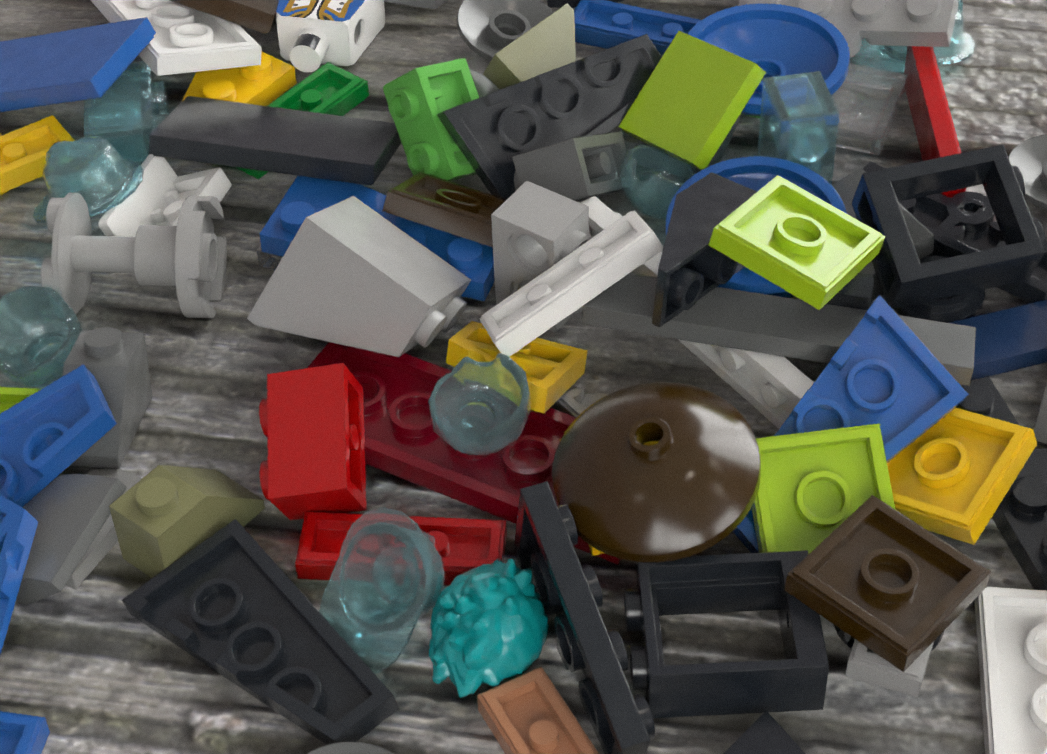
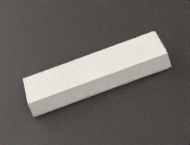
[480,210,663,359]

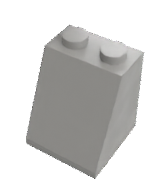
[247,196,471,357]

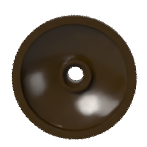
[552,382,761,563]

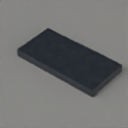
[149,96,401,186]

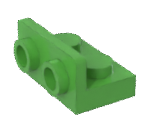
[383,58,479,181]

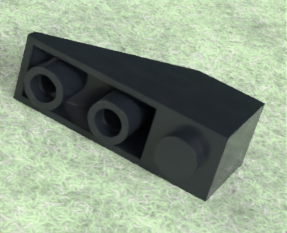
[652,172,757,327]

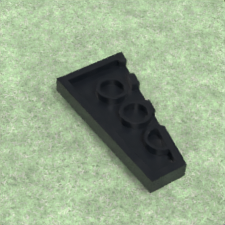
[436,34,662,199]

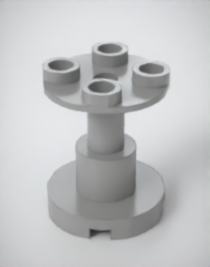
[41,193,227,318]

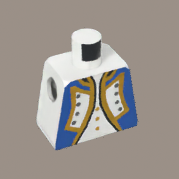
[276,0,386,72]

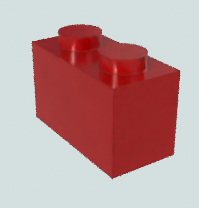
[259,363,367,521]

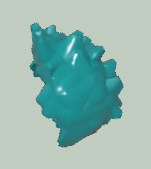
[429,558,549,698]

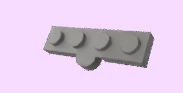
[738,0,958,58]

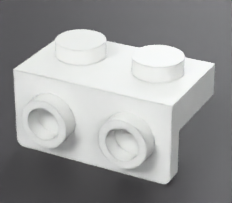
[98,154,232,237]

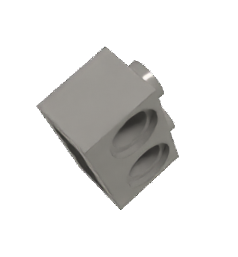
[491,181,592,333]

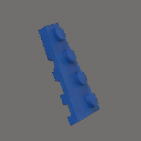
[259,176,495,301]
[733,295,969,553]
[0,364,117,507]

